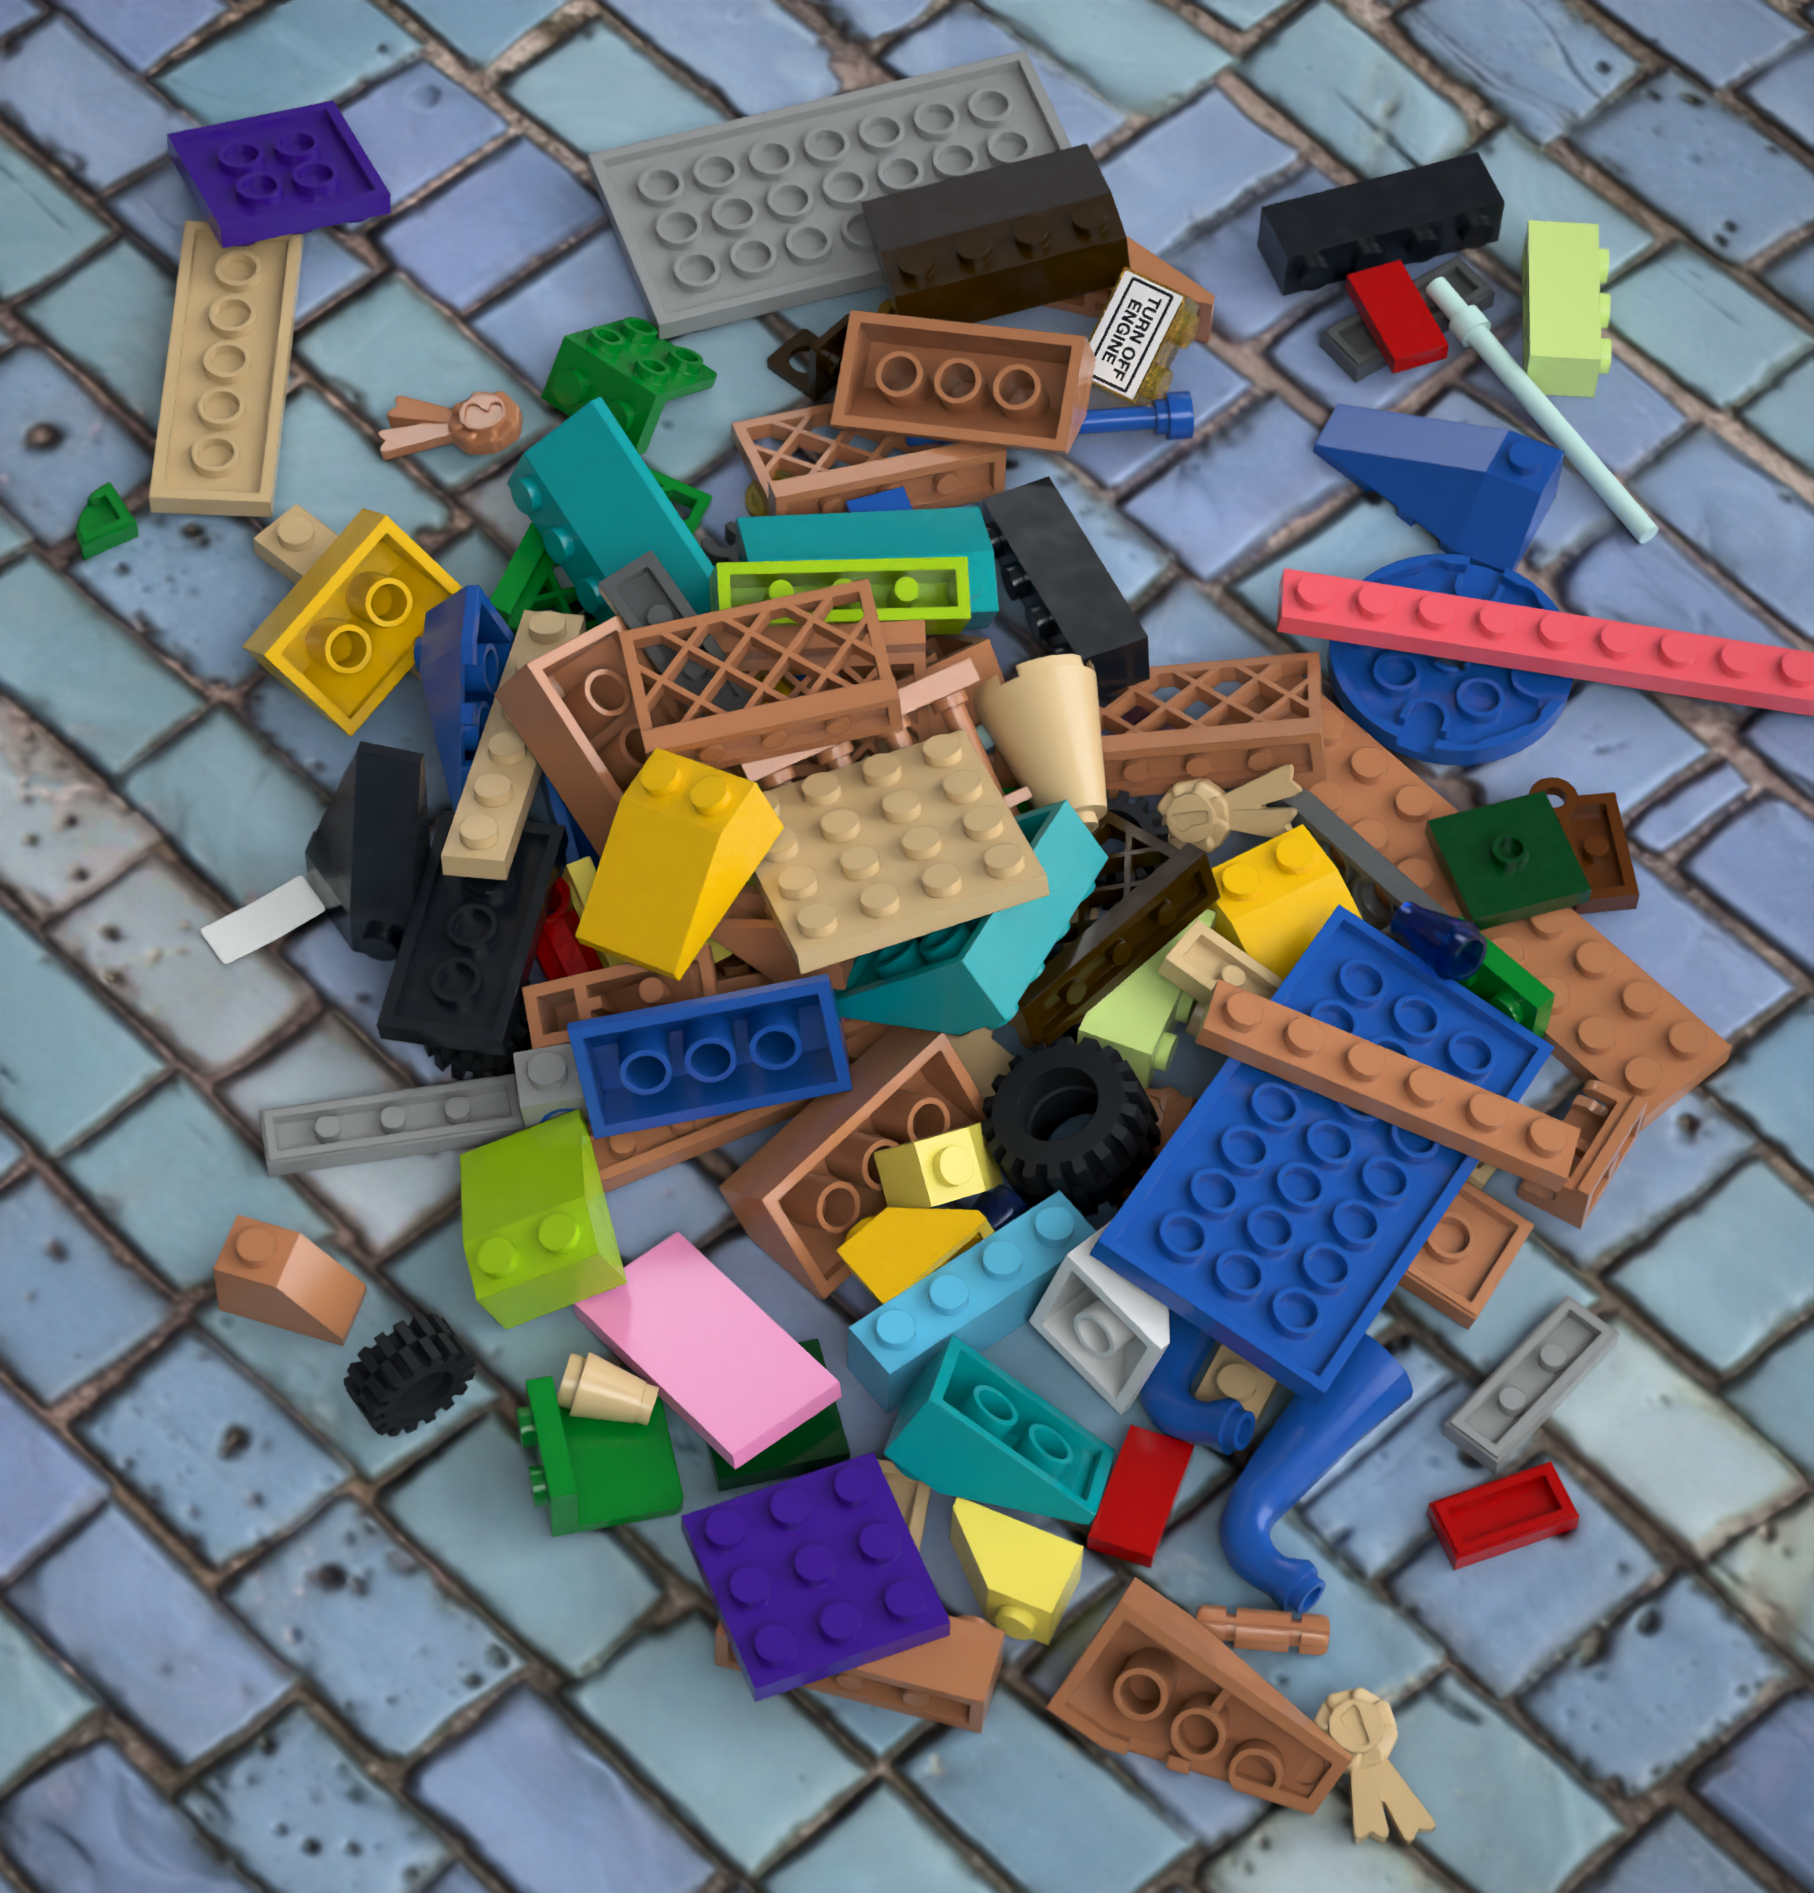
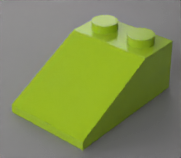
[460,1108,627,1330]

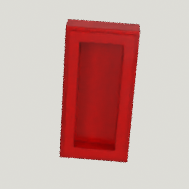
[1345,259,1449,374]
[1087,1425,1195,1568]
[1426,1461,1580,1571]

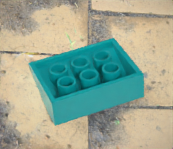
[834,799,1109,1035]

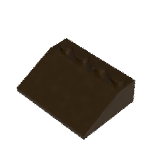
[861,143,1131,323]

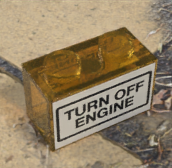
[1088,266,1200,407]

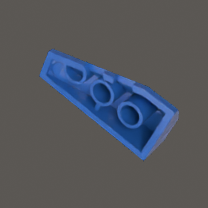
[1313,403,1565,573]
[414,585,515,811]

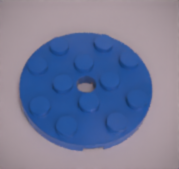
[1327,554,1573,766]

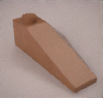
[1046,1577,1353,1815]

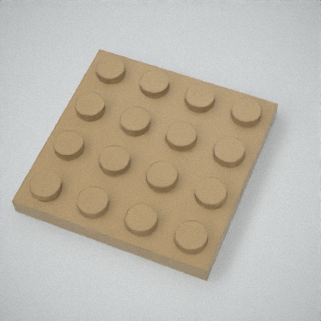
[751,729,1050,974]

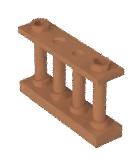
[732,657,1032,816]

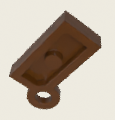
[1529,777,1640,914]

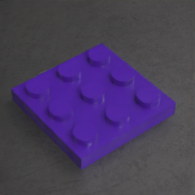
[167,100,391,248]
[681,1452,951,1702]

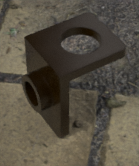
[767,314,850,402]

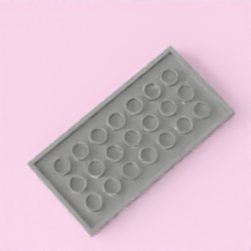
[588,50,1072,340]

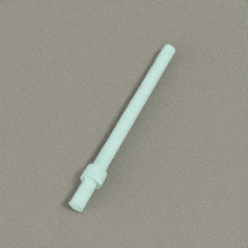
[1425,276,1658,544]

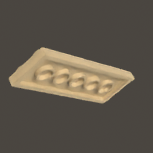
[149,220,304,517]

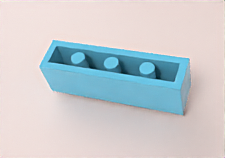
[847,1190,1096,1414]

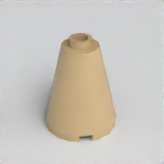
[972,654,1108,833]

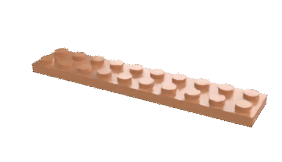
[1220,675,1732,1132]

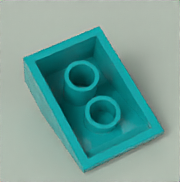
[883,1334,1115,1525]

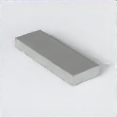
[1442,1295,1620,1474]

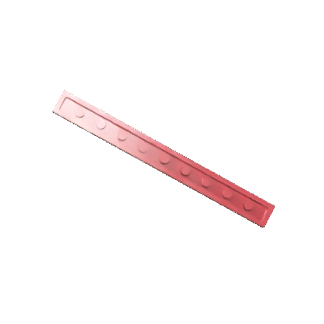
[1277,568,1814,716]

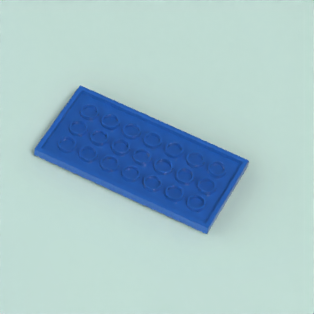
[1089,904,1555,1407]

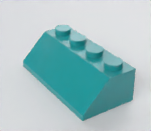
[507,397,714,625]
[736,507,999,630]

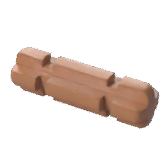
[1196,1604,1330,1655]

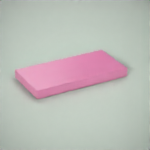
[573,1232,842,1470]

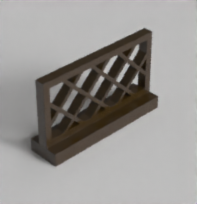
[1007,810,1221,1050]

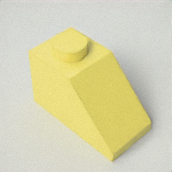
[873,1121,1003,1208]
[950,1497,1084,1645]

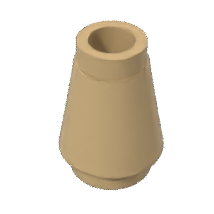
[557,1351,659,1426]

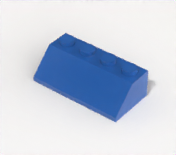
[567,974,852,1139]

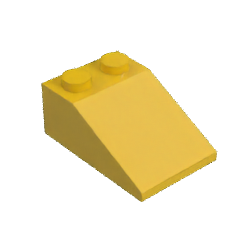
[575,747,784,981]
[1208,824,1363,980]

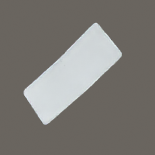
[201,876,325,964]

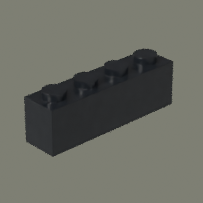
[1257,152,1505,296]
[982,476,1150,697]

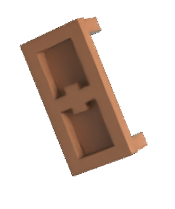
[1517,1080,1648,1229]

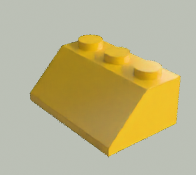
[242,508,463,737]

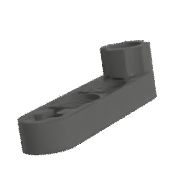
[1266,787,1454,966]

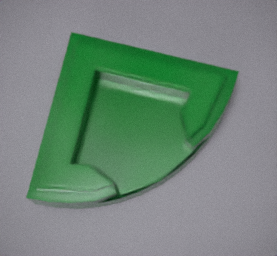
[76,482,139,560]

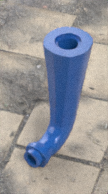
[1140,1308,1255,1455]
[1219,1333,1413,1615]

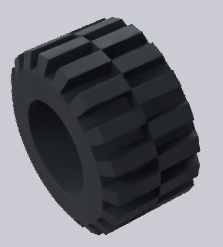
[981,1037,1161,1216]

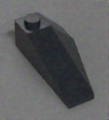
[305,741,431,961]

